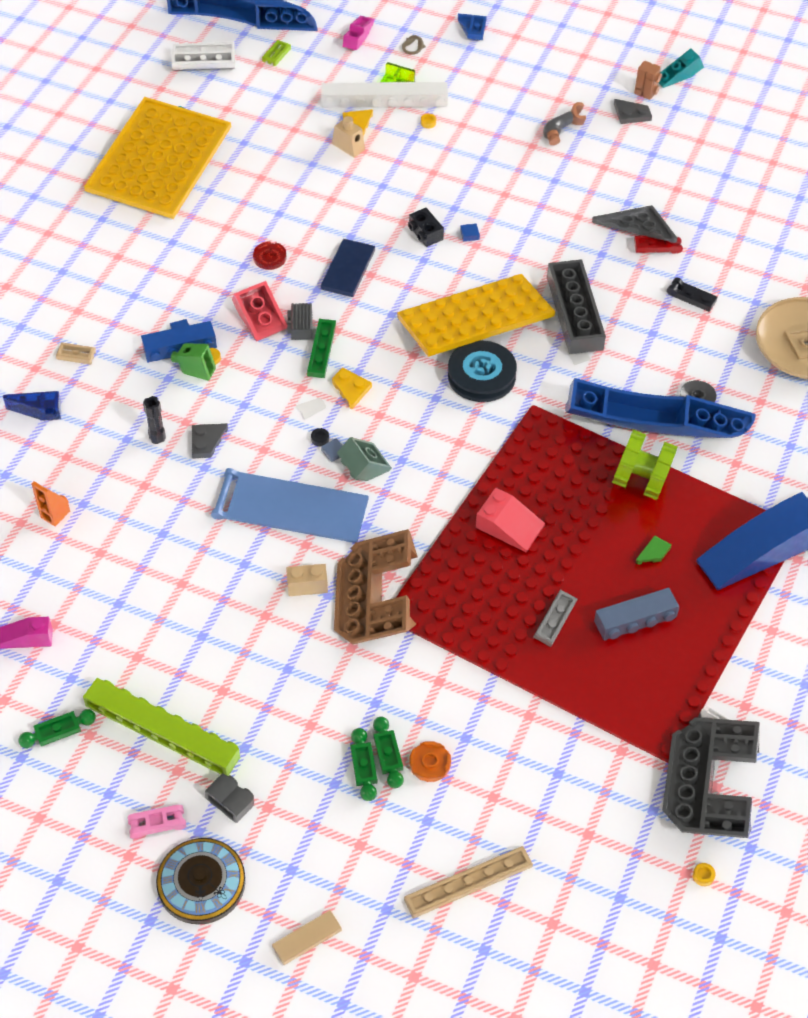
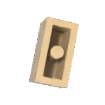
[286,564,328,596]

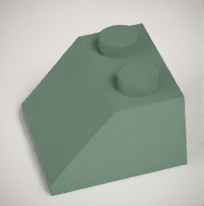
[337,437,392,481]

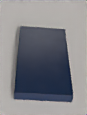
[321,238,376,297]

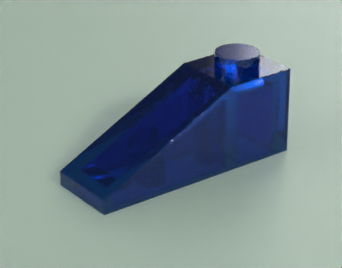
[3,391,61,421]

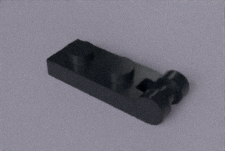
[666,277,718,312]

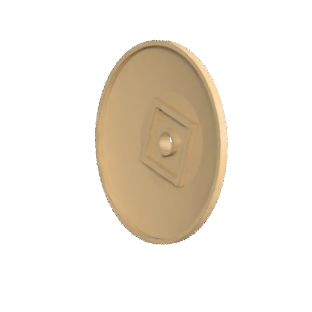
[756,297,808,379]

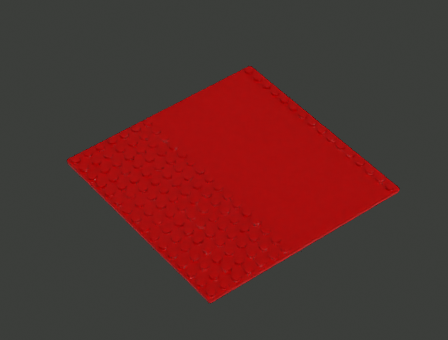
[396,405,785,763]

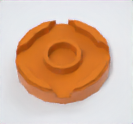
[409,741,451,782]

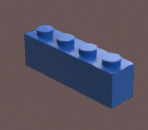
[141,321,217,363]

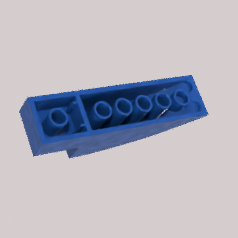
[696,492,808,590]

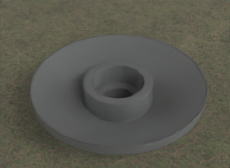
[680,380,717,402]

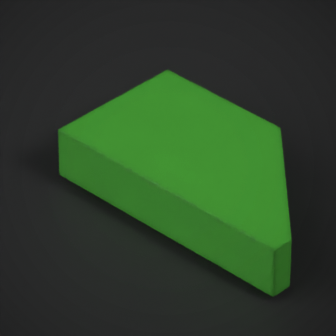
[636,536,671,565]

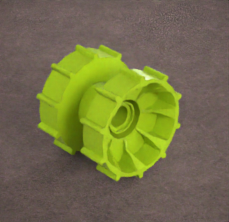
[612,430,678,500]

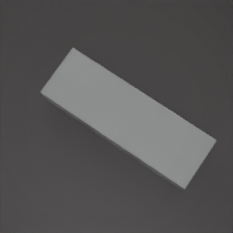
[534,589,578,647]

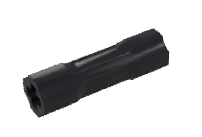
[143,396,166,444]

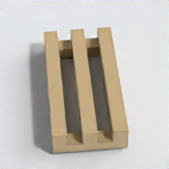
[56,342,96,365]

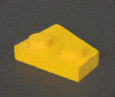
[342,109,373,137]
[332,367,372,409]

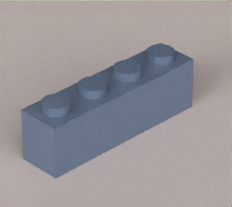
[594,588,679,640]

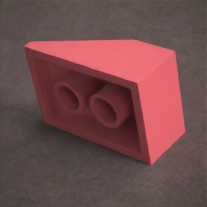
[232,281,287,342]
[476,488,545,552]

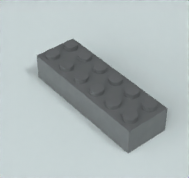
[547,259,606,354]

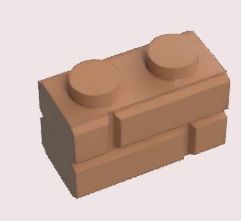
[634,60,662,100]

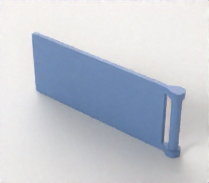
[211,468,369,543]

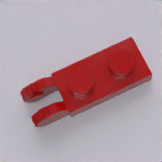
[634,236,683,254]

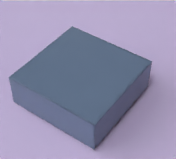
[321,438,343,463]

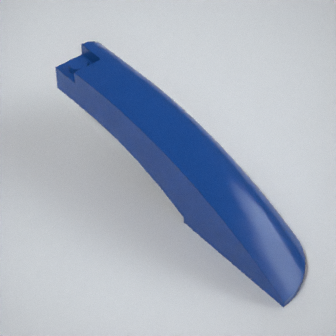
[565,378,756,438]

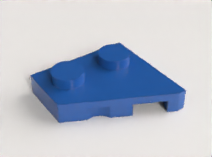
[457,13,487,40]

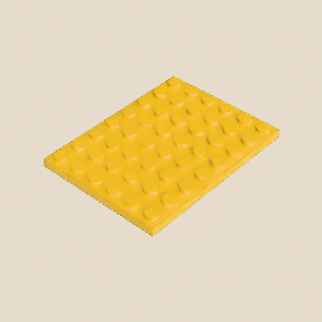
[84,96,232,219]

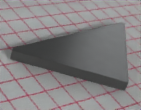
[592,205,677,243]

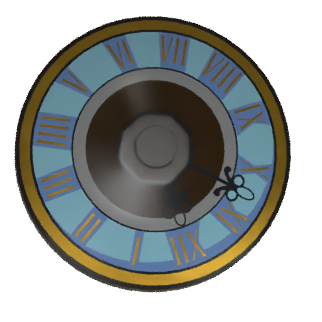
[156,838,246,925]

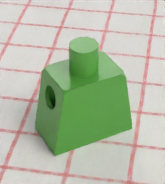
[171,343,216,381]

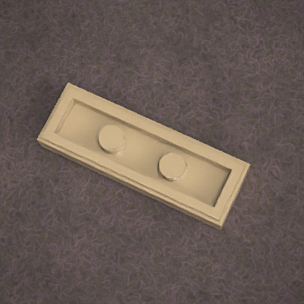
[272,910,342,965]

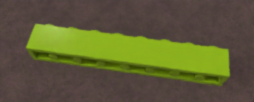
[83,678,240,776]

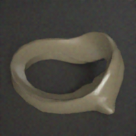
[402,35,426,55]

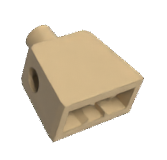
[332,116,365,158]

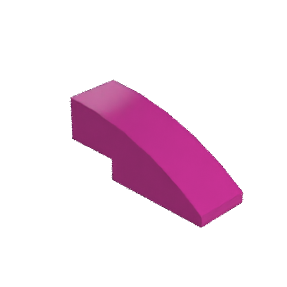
[342,15,375,50]

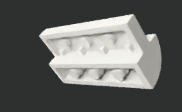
[172,42,236,70]

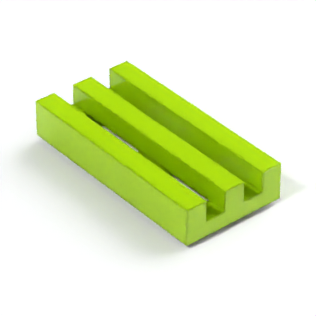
[262,40,291,66]

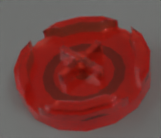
[253,241,287,270]

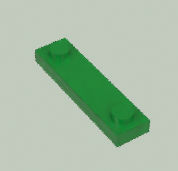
[307,318,336,378]

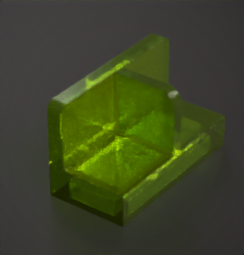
[380,62,416,82]

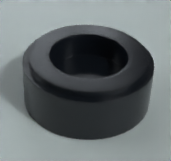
[311,428,329,447]

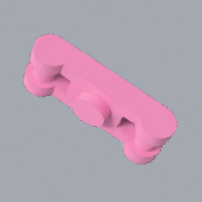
[127,805,186,839]

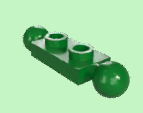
[18,709,96,749]
[373,716,404,789]
[350,728,378,801]

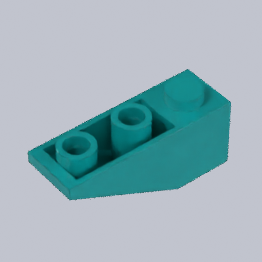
[659,48,704,88]

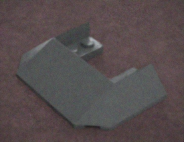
[662,717,760,838]

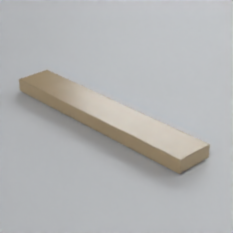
[404,846,533,919]

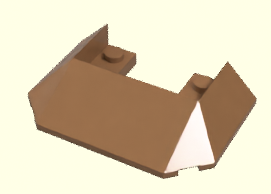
[334,529,418,645]

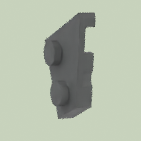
[613,99,652,124]
[192,423,228,459]

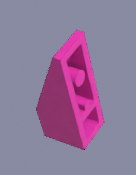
[0,616,53,649]

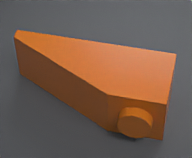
[31,481,70,527]

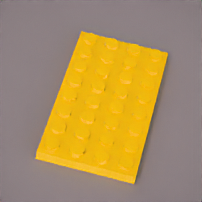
[397,273,555,357]

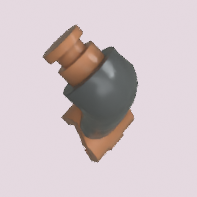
[543,102,586,145]

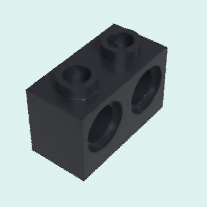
[408,207,444,247]

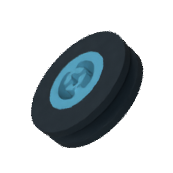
[448,340,517,402]

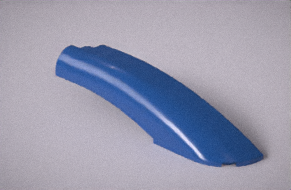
[167,0,318,31]

